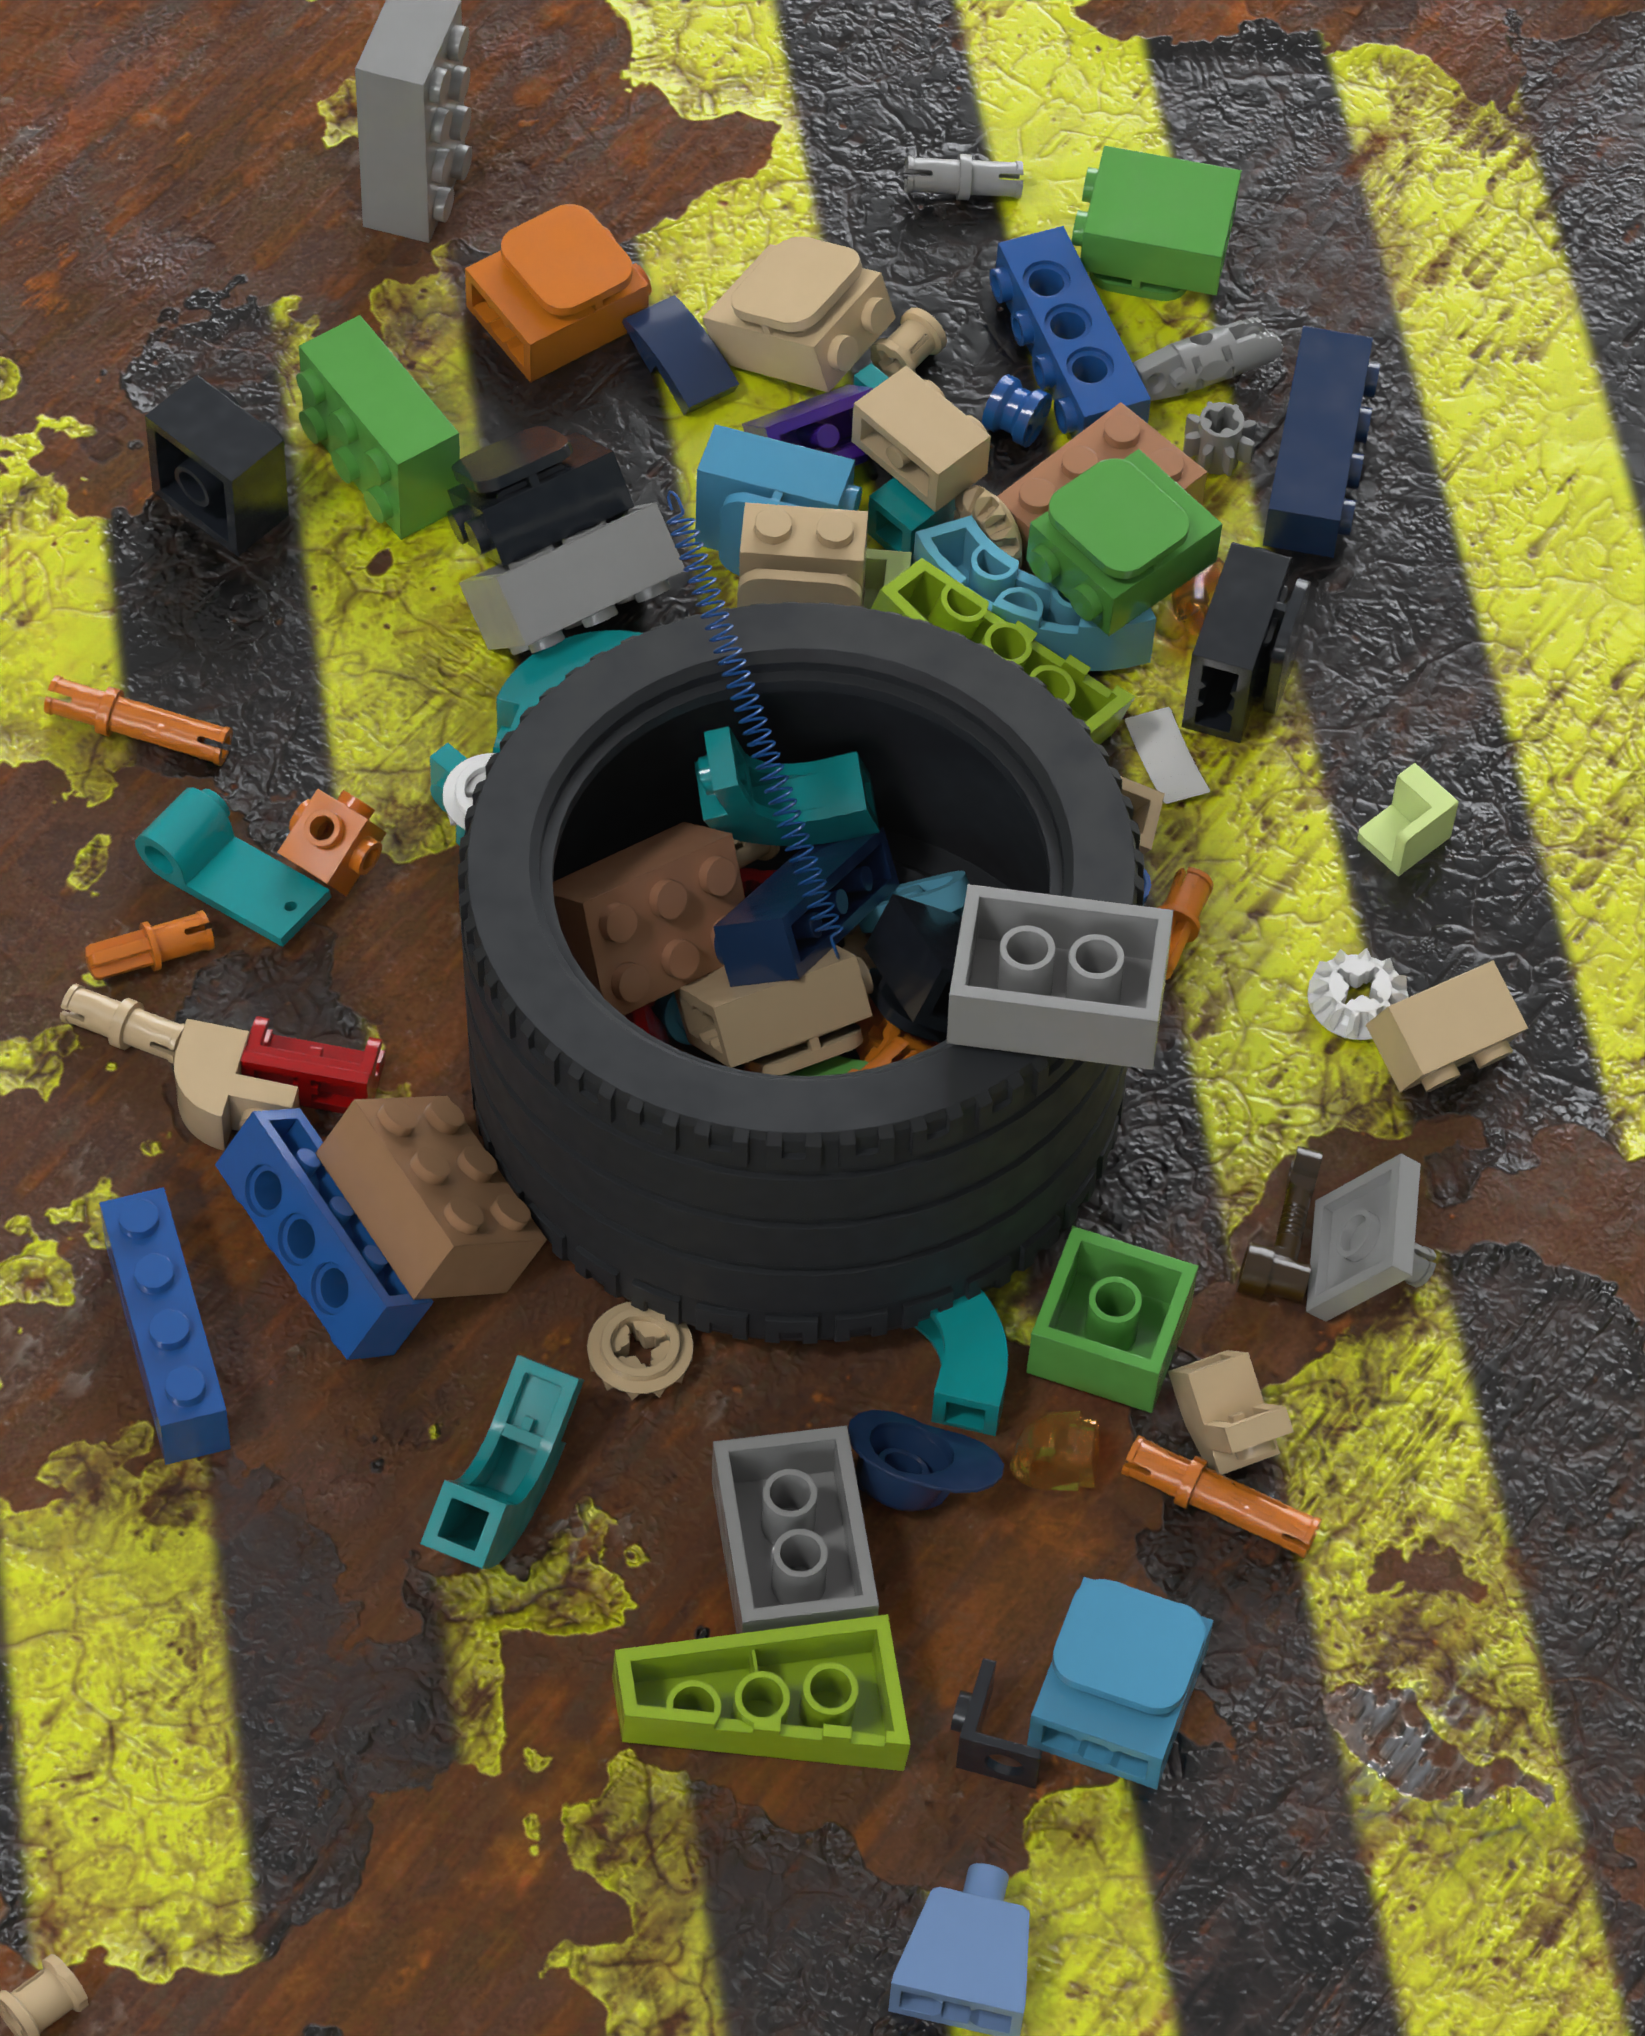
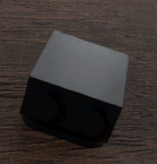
[447,426,634,567]
[1182,542,1311,743]
[864,894,962,1043]

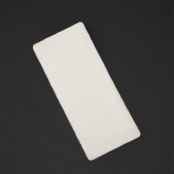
[1125,707,1210,804]

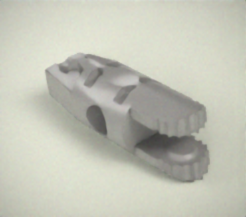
[1133,316,1284,401]

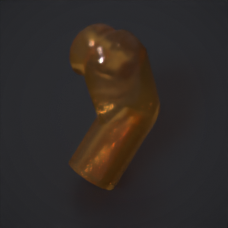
[1171,557,1224,635]

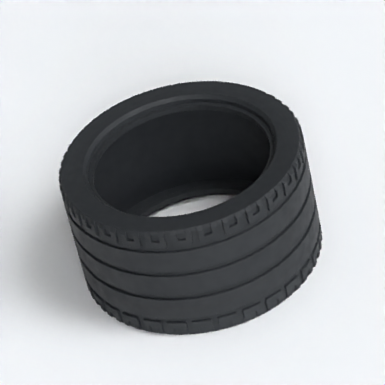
[458,602,1144,1344]

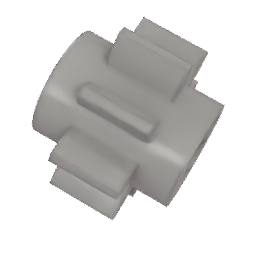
[1183,401,1256,476]

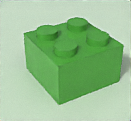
[1026,1226,1198,1413]

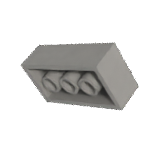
[355,0,472,243]

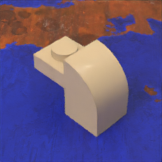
[174,1019,300,1151]
[1168,1350,1294,1475]

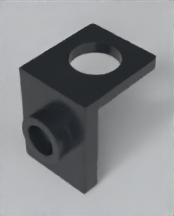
[950,1658,1042,1788]

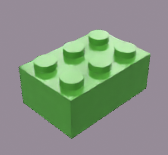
[296,315,461,540]

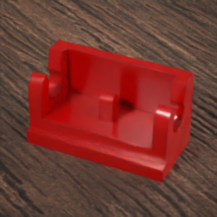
[241,1016,386,1114]

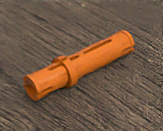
[44,675,233,766]
[1121,1435,1322,1559]

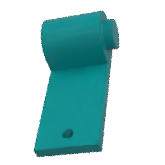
[135,787,331,947]

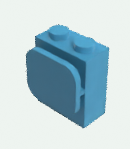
[695,424,862,576]
[1027,1577,1214,1790]

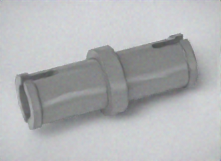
[904,154,1023,200]

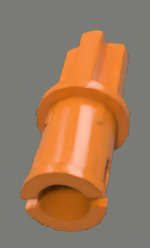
[1157,867,1214,980]
[85,910,215,980]

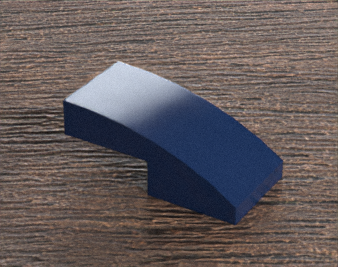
[622,295,739,415]

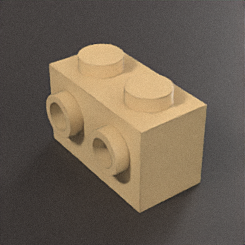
[852,365,991,512]
[1366,960,1528,1092]

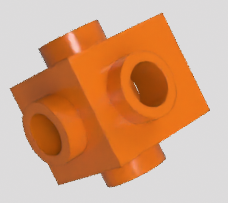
[277,789,386,897]

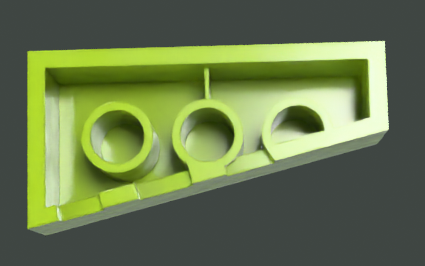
[871,558,1135,745]

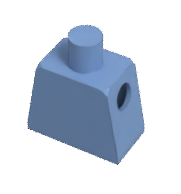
[888,1863,1030,2036]

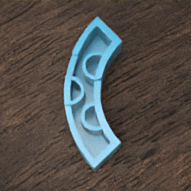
[913,515,1156,671]

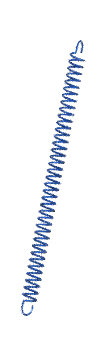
[666,490,843,959]

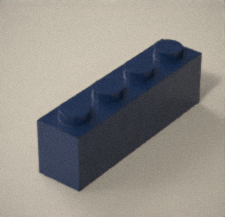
[1263,326,1381,558]
[713,826,900,987]

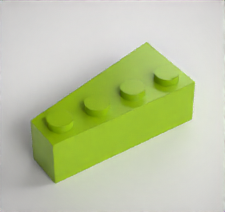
[612,1614,911,1771]

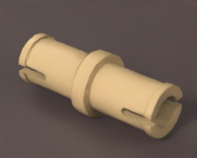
[60,983,185,1064]

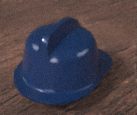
[848,1410,1004,1512]

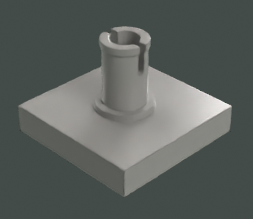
[1306,1154,1436,1322]

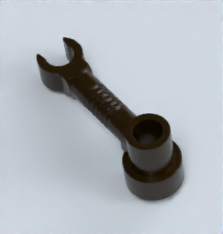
[1236,1146,1323,1303]

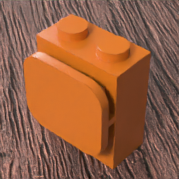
[465,204,652,383]

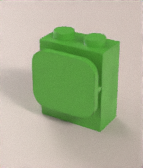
[1072,145,1242,301]
[1026,449,1222,636]

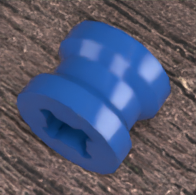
[982,374,1052,448]

